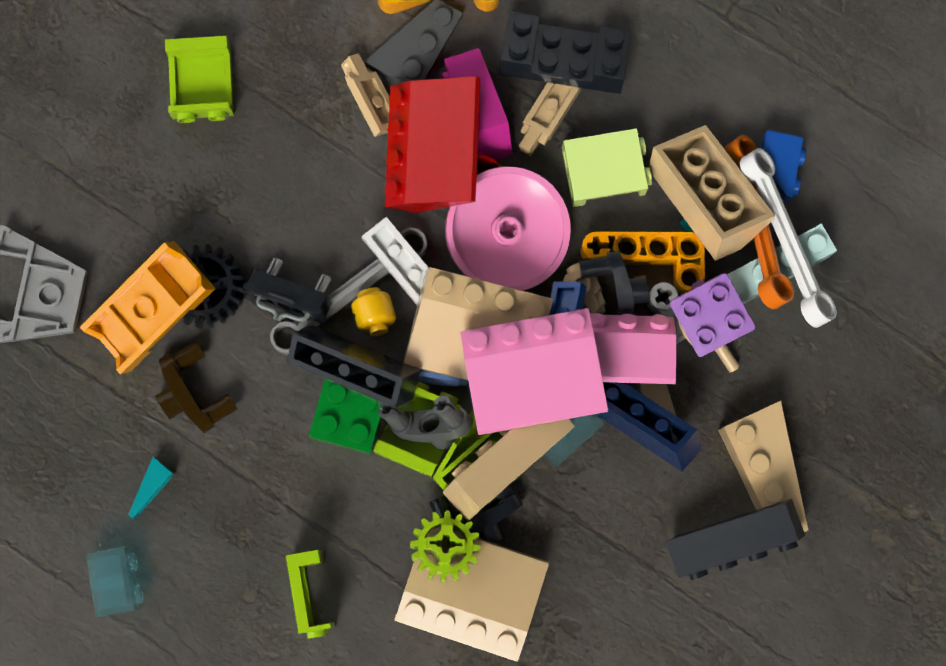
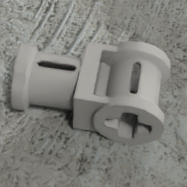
[646,282,686,344]

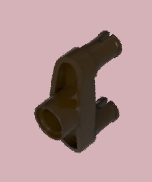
[155,341,238,433]

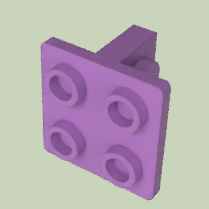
[670,273,755,357]

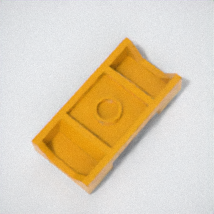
[80,241,216,374]

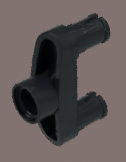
[579,250,650,315]
[429,484,523,543]

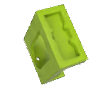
[286,550,335,639]

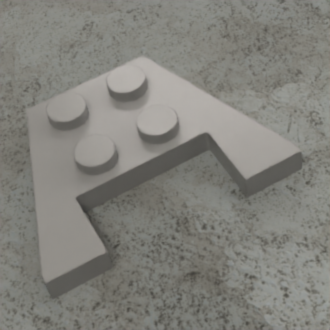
[0,225,88,343]

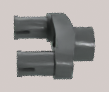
[378,395,473,449]

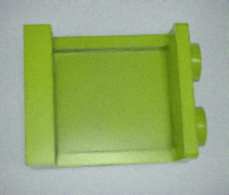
[165,36,234,123]

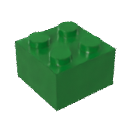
[309,378,382,456]

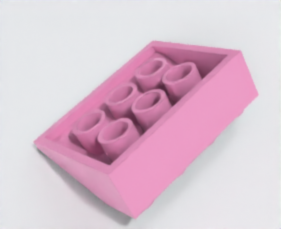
[460,308,608,435]

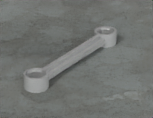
[270,228,427,355]

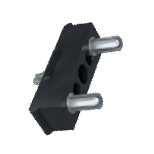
[243,258,332,324]

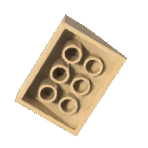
[404,267,553,381]
[394,527,549,662]

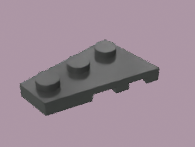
[365,0,463,84]

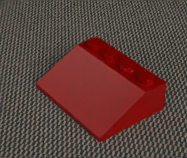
[385,76,480,214]

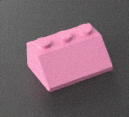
[590,313,676,384]

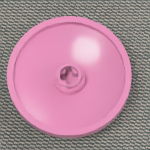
[445,167,571,291]

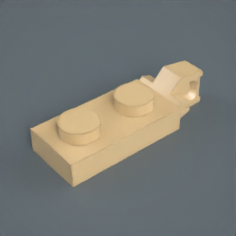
[341,53,390,137]
[519,83,581,157]

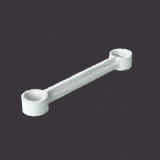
[740,148,837,328]

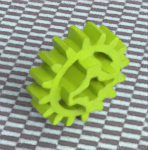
[410,510,481,583]

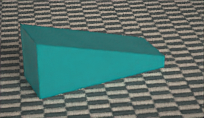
[128,457,175,519]

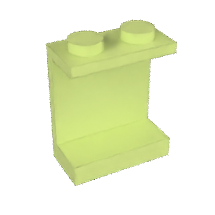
[562,128,652,207]

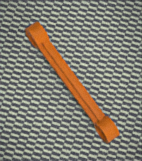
[724,135,794,309]

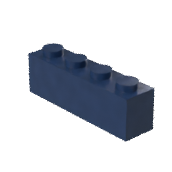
[595,382,702,472]

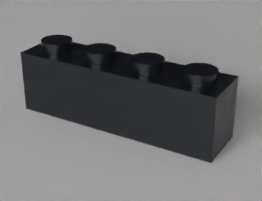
[287,325,421,408]
[666,499,805,580]

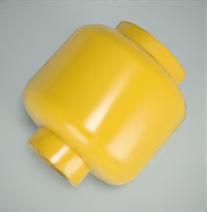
[351,287,396,336]

